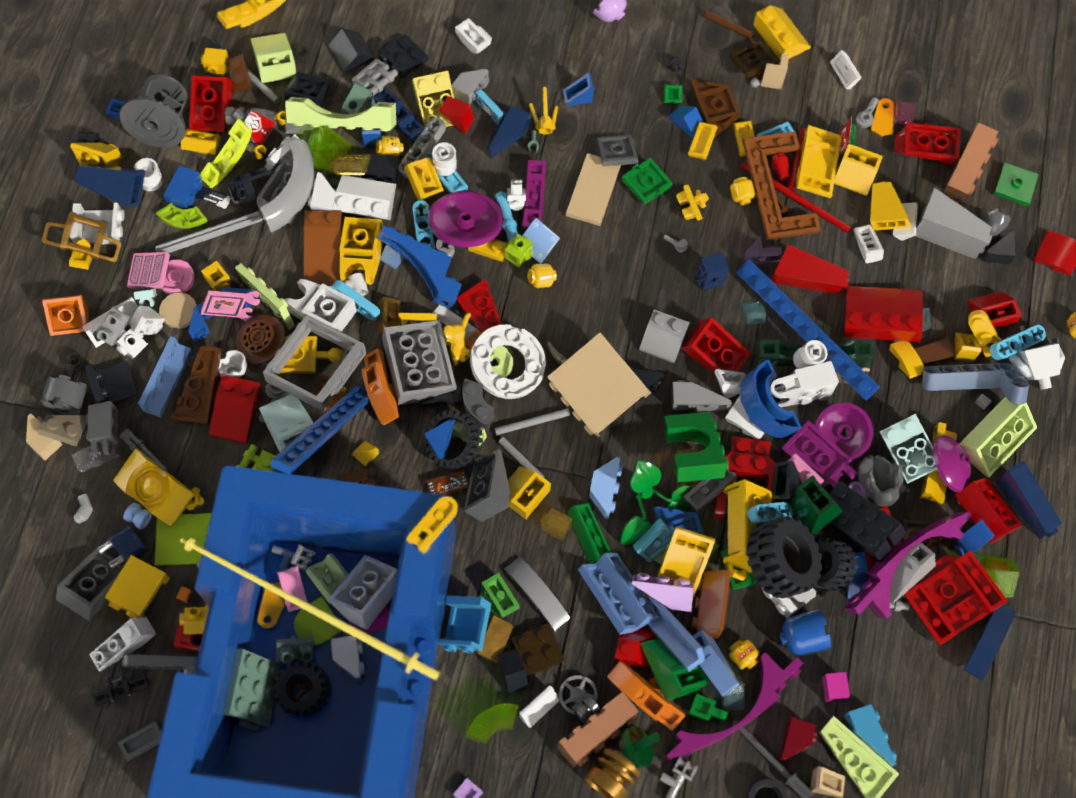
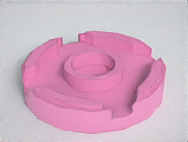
[161,259,195,295]

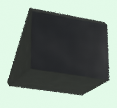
[328,29,375,73]

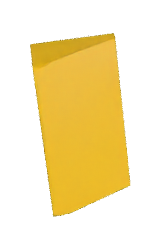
[181,129,221,155]

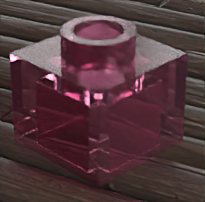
[893,102,915,125]

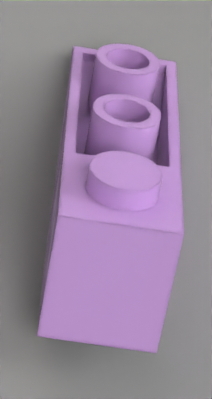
[632,573,694,612]

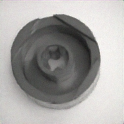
[41,375,87,414]

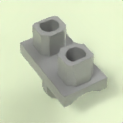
[96,306,130,346]

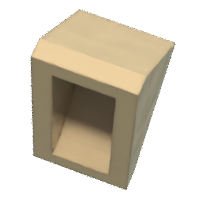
[810,767,845,797]

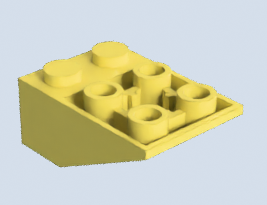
[412,71,454,127]

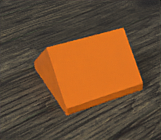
[42,295,89,336]

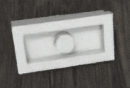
[830,50,862,89]

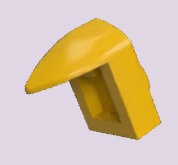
[69,238,92,270]

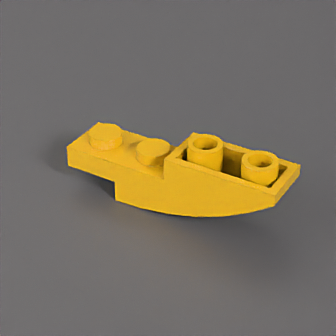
[217,0,286,29]

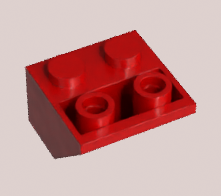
[967,291,1022,330]

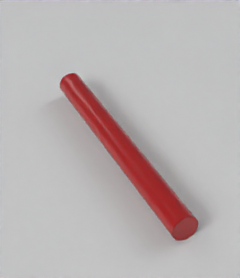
[788,128,806,191]

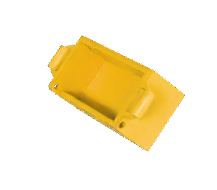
[723,479,772,581]

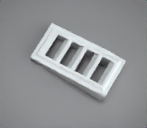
[853,224,884,263]

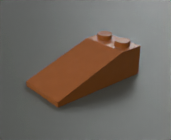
[304,211,344,287]

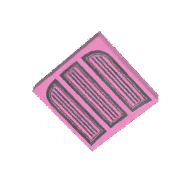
[127,252,170,290]

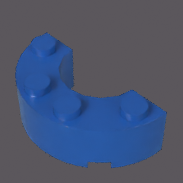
[740,360,802,438]

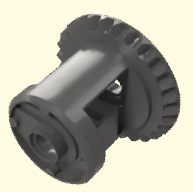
[120,74,188,148]

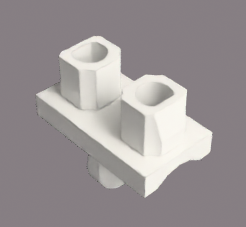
[507,179,526,211]

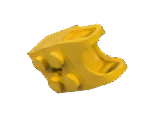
[339,217,384,285]

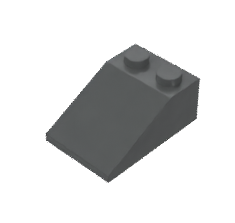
[464,449,510,522]
[56,547,125,621]

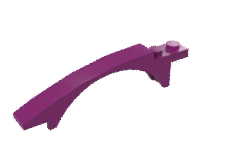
[844,512,972,618]
[665,652,803,762]

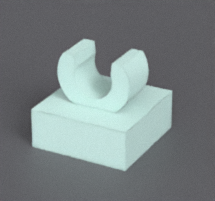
[134,289,157,307]

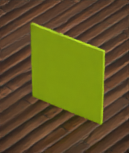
[155,513,212,566]

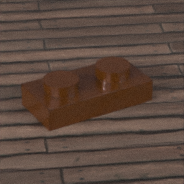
[227,54,252,94]

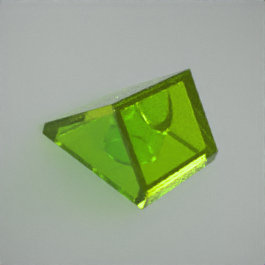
[974,554,1020,598]

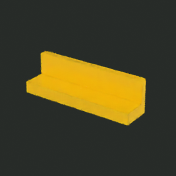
[920,422,957,504]

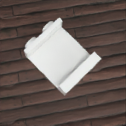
[70,203,124,245]

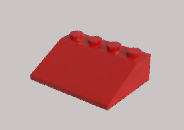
[844,286,923,342]

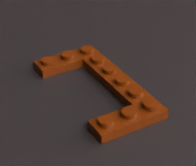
[743,131,821,240]

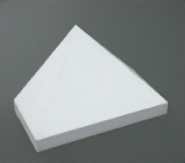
[714,369,746,399]

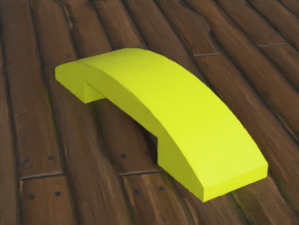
[200,119,252,188]

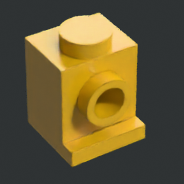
[201,261,232,291]
[179,604,209,634]

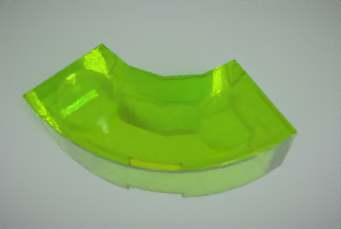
[466,704,518,744]

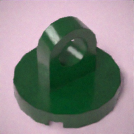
[619,726,661,768]

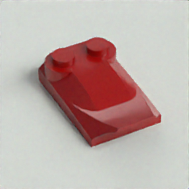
[894,123,961,165]

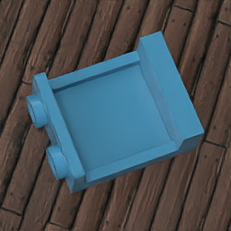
[438,596,492,653]

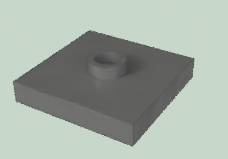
[596,135,638,167]

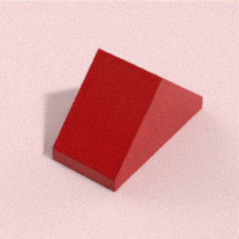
[438,96,474,134]

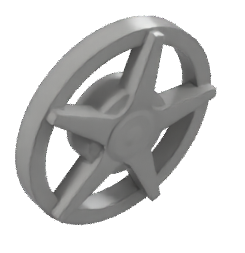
[559,675,598,715]

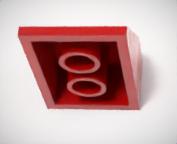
[189,75,233,132]
[681,317,751,374]
[209,375,263,444]

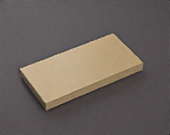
[566,153,621,226]

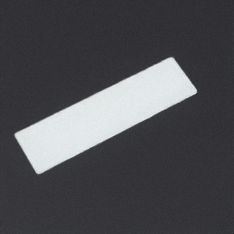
[433,305,477,339]

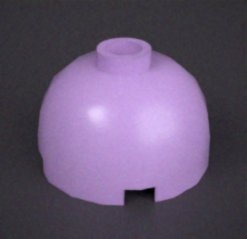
[593,0,627,22]

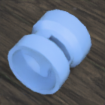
[123,503,152,530]

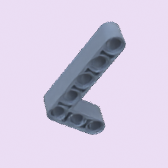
[921,363,1029,405]

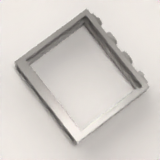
[263,315,366,412]

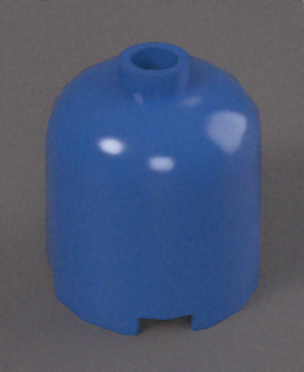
[779,610,831,655]

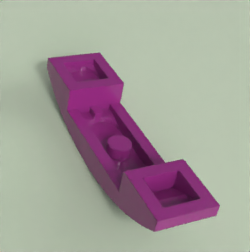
[523,160,546,227]

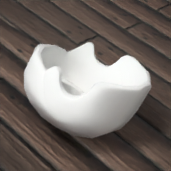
[218,350,247,378]

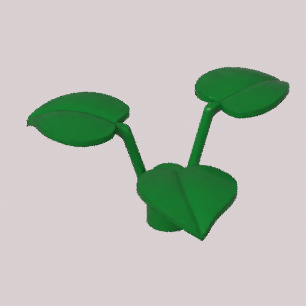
[620,460,693,545]

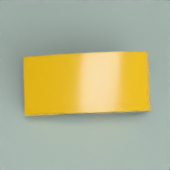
[889,341,924,379]

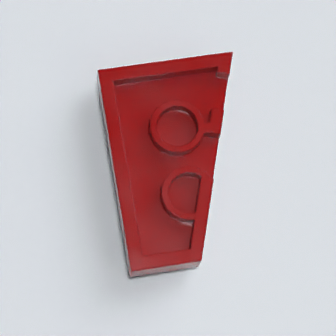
[456,279,502,333]

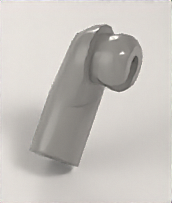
[73,494,93,524]

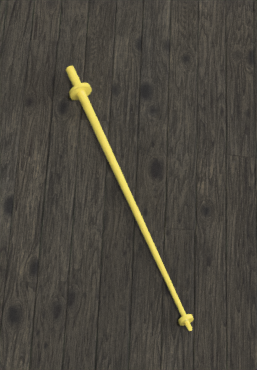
[180,538,440,680]

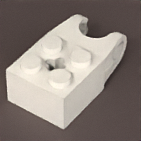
[284,279,357,332]
[770,361,839,407]

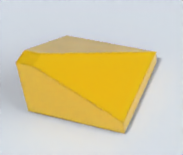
[352,441,379,467]

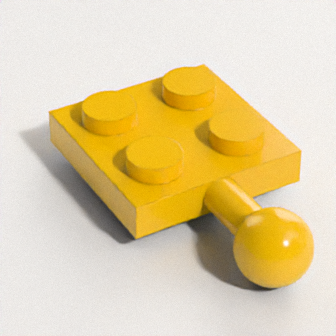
[279,336,343,374]

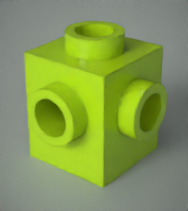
[505,234,533,268]

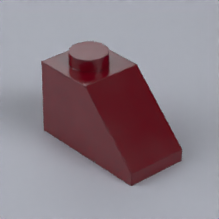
[779,717,818,762]

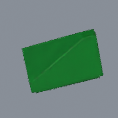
[664,85,682,103]

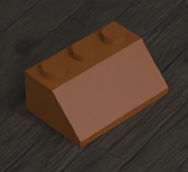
[691,570,731,639]

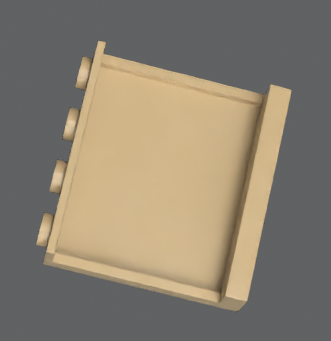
[548,333,651,437]

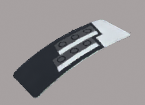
[195,187,231,209]

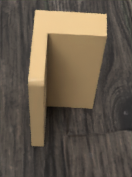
[761,53,789,89]

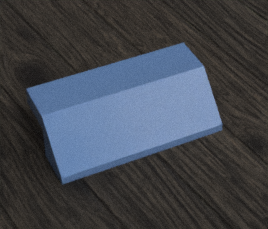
[578,553,659,634]

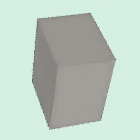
[974,393,991,410]

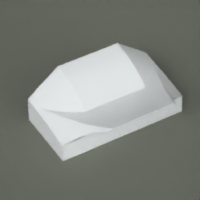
[455,18,492,54]

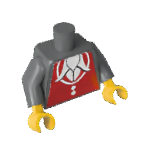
[230,108,286,159]

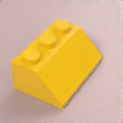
[753,5,810,60]

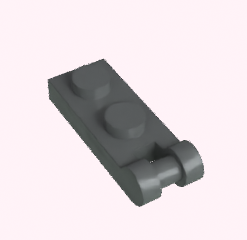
[684,466,738,513]

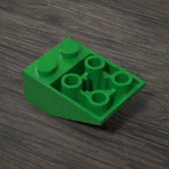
[641,638,709,701]

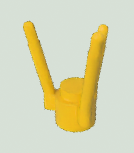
[529,87,558,134]

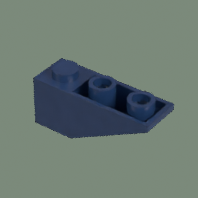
[487,106,531,158]

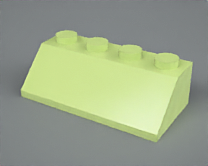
[960,397,1037,478]

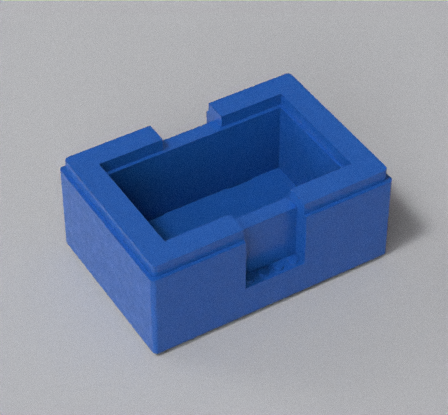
[147,466,456,798]

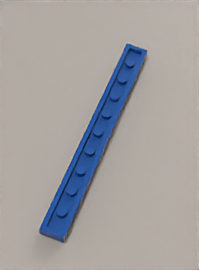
[736,259,880,401]
[271,385,370,475]

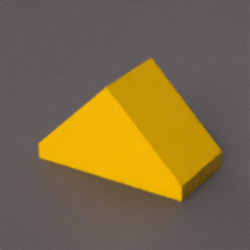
[954,333,981,362]

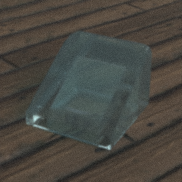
[743,302,766,325]

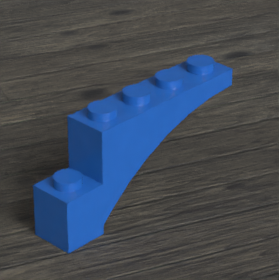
[377,226,462,309]

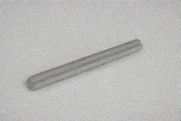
[155,211,262,253]

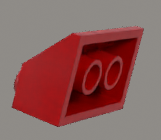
[955,477,1022,544]

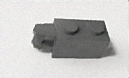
[86,401,118,458]

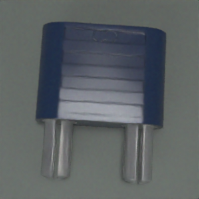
[97,525,146,568]

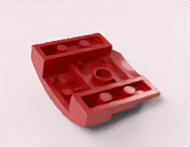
[904,550,1008,646]

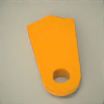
[870,98,894,137]
[258,582,286,629]

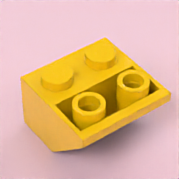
[834,144,883,196]
[508,466,551,520]

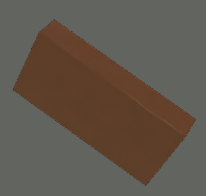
[914,338,956,366]

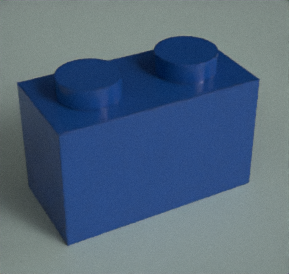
[164,165,203,209]

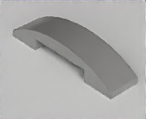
[504,557,570,631]

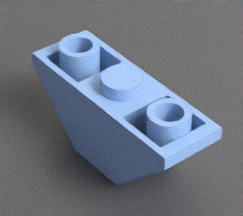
[589,457,623,519]

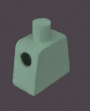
[342,83,376,127]

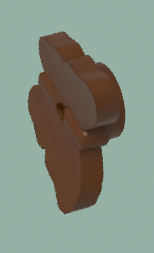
[340,469,376,486]

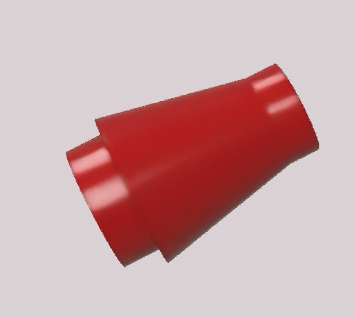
[770,153,790,181]

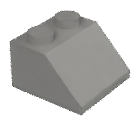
[639,309,689,363]

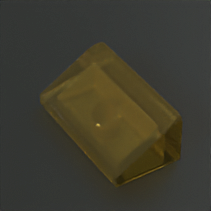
[331,154,371,175]

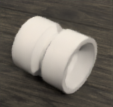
[432,142,457,176]
[134,158,163,191]
[793,340,828,369]

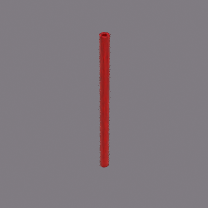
[741,161,851,233]

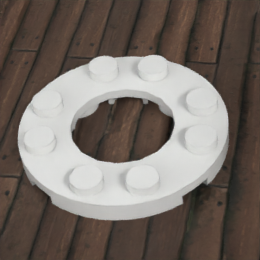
[470,325,546,399]

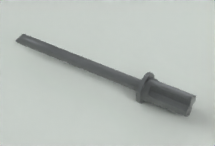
[731,719,814,798]

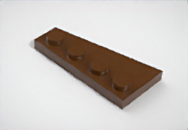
[170,346,222,424]

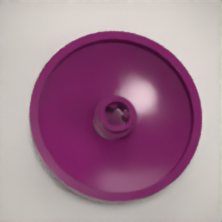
[429,192,503,247]

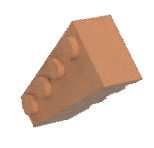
[945,123,998,199]
[558,692,639,768]

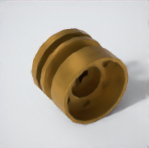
[584,748,641,798]

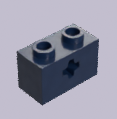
[696,253,729,291]

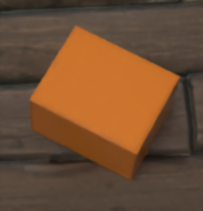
[176,586,192,603]

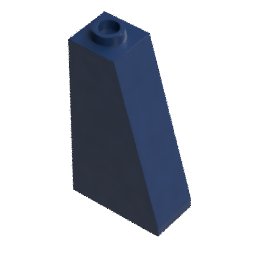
[75,163,146,207]
[996,460,1062,539]

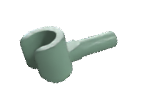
[528,130,539,152]

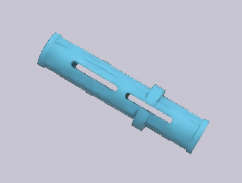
[495,192,518,241]

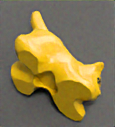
[443,313,472,366]

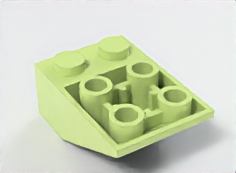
[251,33,296,83]

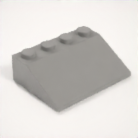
[382,320,457,406]

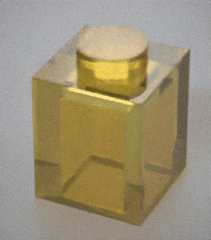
[540,508,572,541]

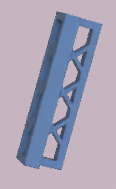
[138,336,192,417]
[647,597,705,672]

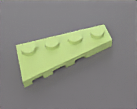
[235,263,295,330]
[819,716,899,798]

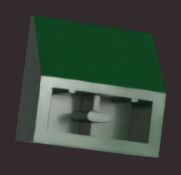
[789,475,843,535]

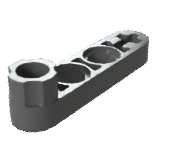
[122,655,198,675]

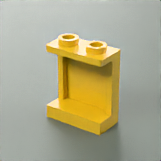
[104,555,170,618]

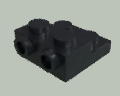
[378,34,428,79]
[284,72,330,107]

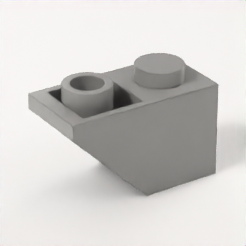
[451,69,489,104]

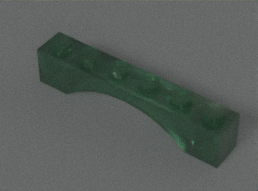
[756,339,875,367]

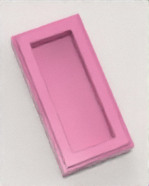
[277,566,308,612]

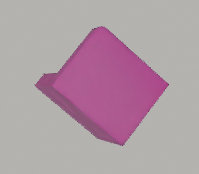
[822,672,850,702]

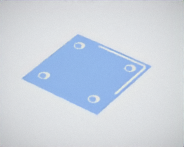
[522,218,560,264]

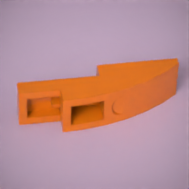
[361,348,399,425]
[607,660,686,731]

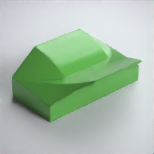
[479,573,520,618]

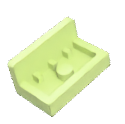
[306,553,348,603]

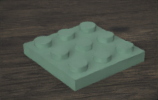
[223,649,282,728]

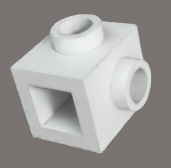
[115,328,147,359]

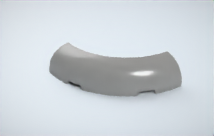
[260,139,314,233]

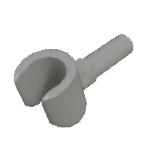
[663,235,688,253]

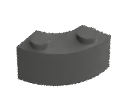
[462,379,494,433]

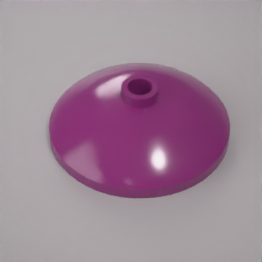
[815,403,873,460]
[933,435,971,492]

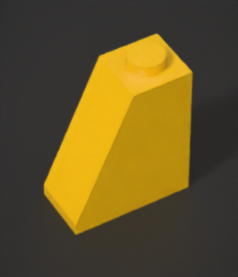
[870,182,911,230]

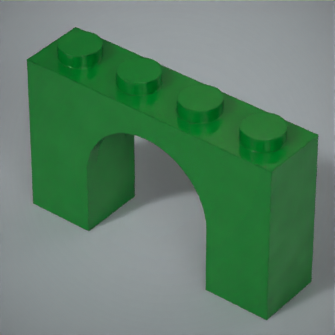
[664,412,728,482]

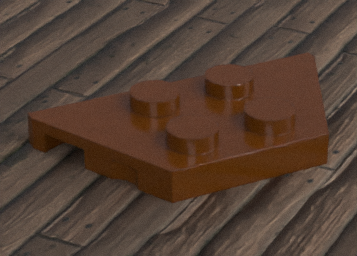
[690,79,740,139]

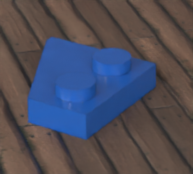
[653,507,703,533]

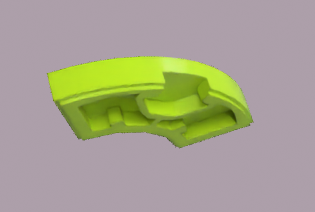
[156,203,208,228]

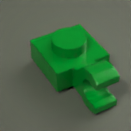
[689,694,728,723]

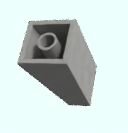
[915,188,992,259]

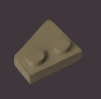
[38,415,88,447]

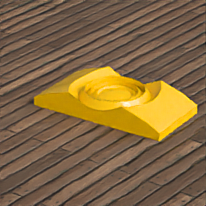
[796,125,842,198]
[113,448,195,526]
[657,527,715,600]

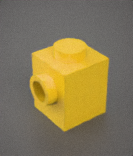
[201,48,229,75]

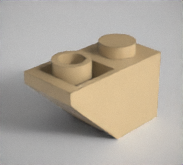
[26,414,63,460]

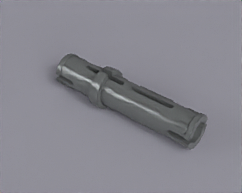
[120,428,168,471]

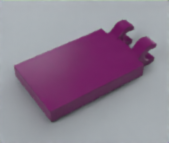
[782,421,858,489]

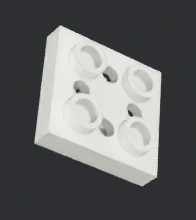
[265,134,299,170]

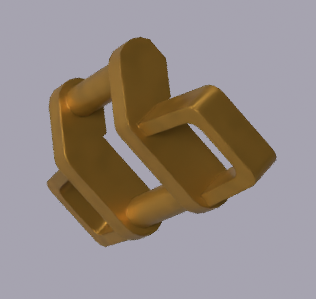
[42,211,122,262]

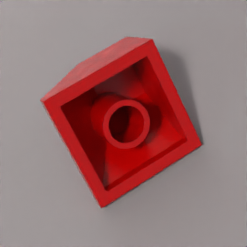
[613,627,658,670]

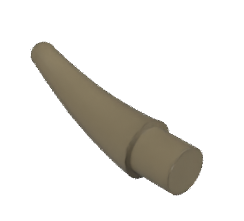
[547,342,568,365]

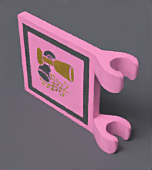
[201,290,260,322]

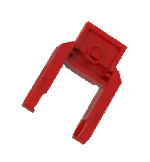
[713,437,777,520]

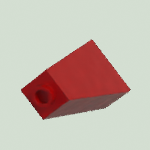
[771,244,850,294]

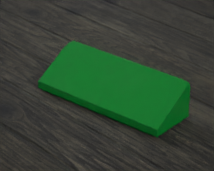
[567,503,611,564]

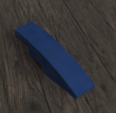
[373,86,425,142]
[964,605,1016,681]

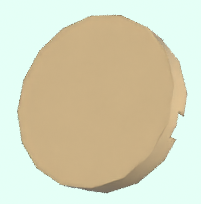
[159,292,197,329]

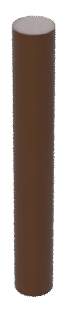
[704,11,753,39]

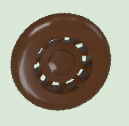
[236,315,285,364]

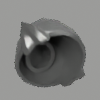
[980,207,1011,244]

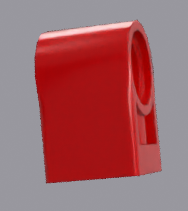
[173,626,203,653]

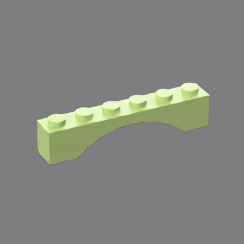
[285,97,396,131]

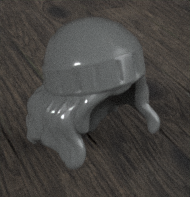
[858,455,904,507]

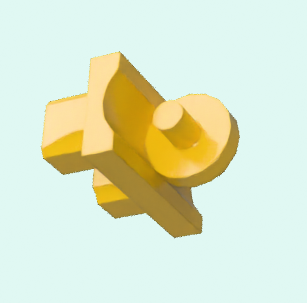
[676,185,708,221]

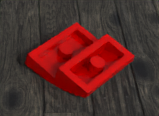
[1035,230,1076,275]

